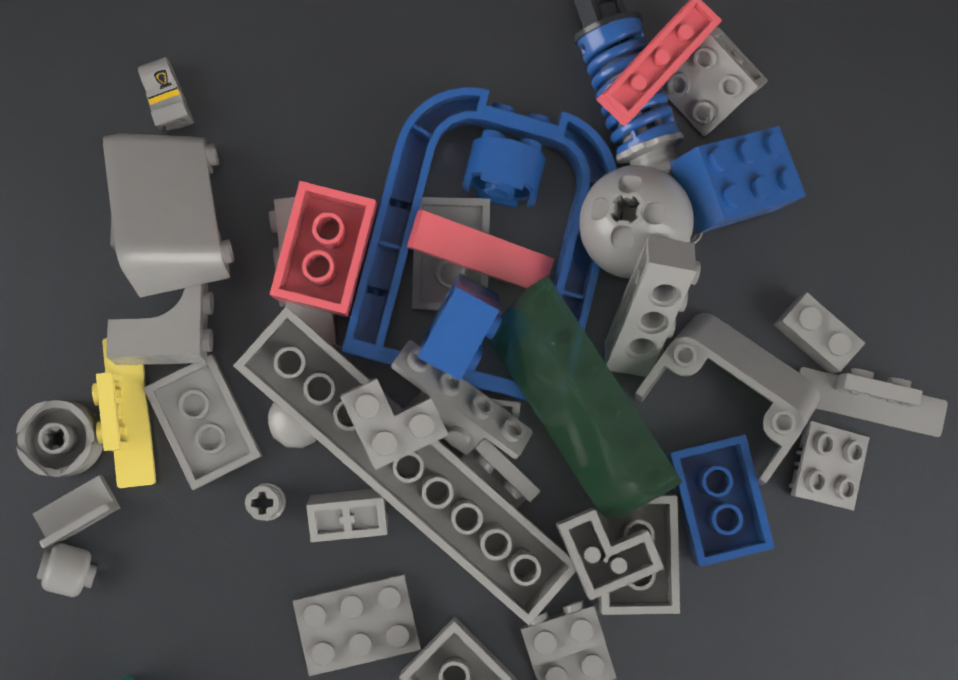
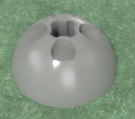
[579,165,694,279]

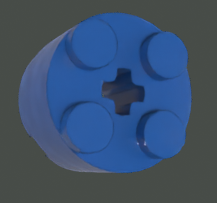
[462,130,546,208]

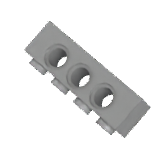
[604,235,701,377]

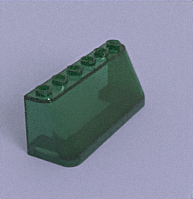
[490,275,682,519]

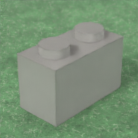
[773,292,865,374]

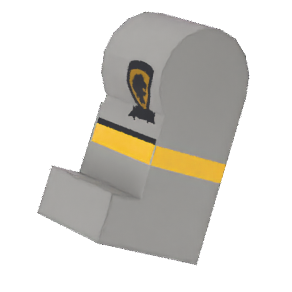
[138,57,195,134]

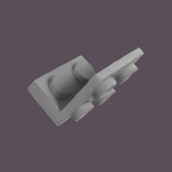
[661,27,768,136]
[460,437,540,508]

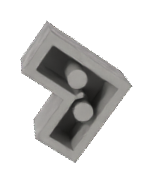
[340,377,448,470]
[556,508,665,600]

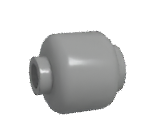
[36,543,97,597]

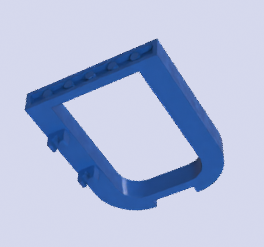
[340,87,617,410]

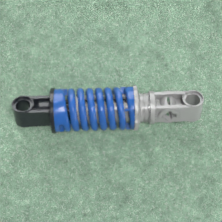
[573,0,702,244]

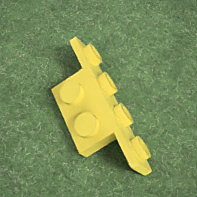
[92,338,156,488]

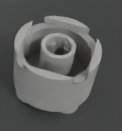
[16,400,103,477]

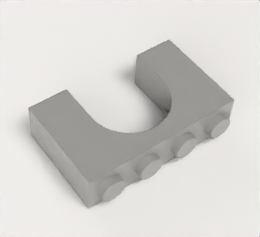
[106,216,214,365]

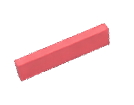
[597,0,722,127]
[407,210,554,294]

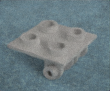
[788,421,870,511]

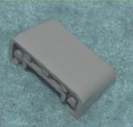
[103,133,234,298]

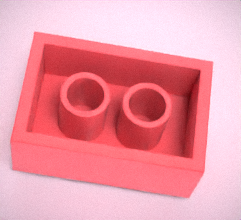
[270,181,378,318]

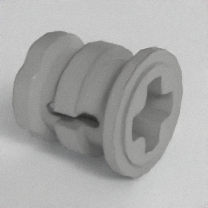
[245,483,286,521]

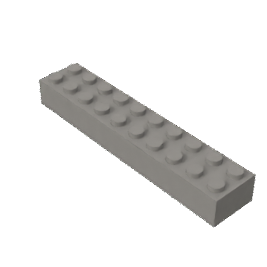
[233,307,576,625]

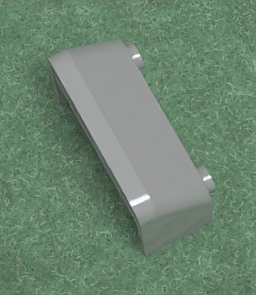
[635,313,820,486]

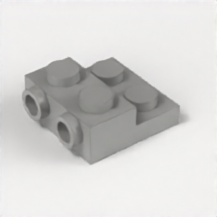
[520,600,617,680]

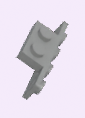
[391,340,533,459]
[798,367,948,437]

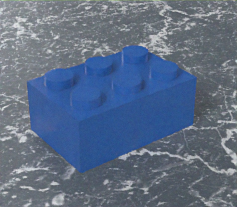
[669,126,806,234]
[418,272,503,380]
[665,434,775,567]

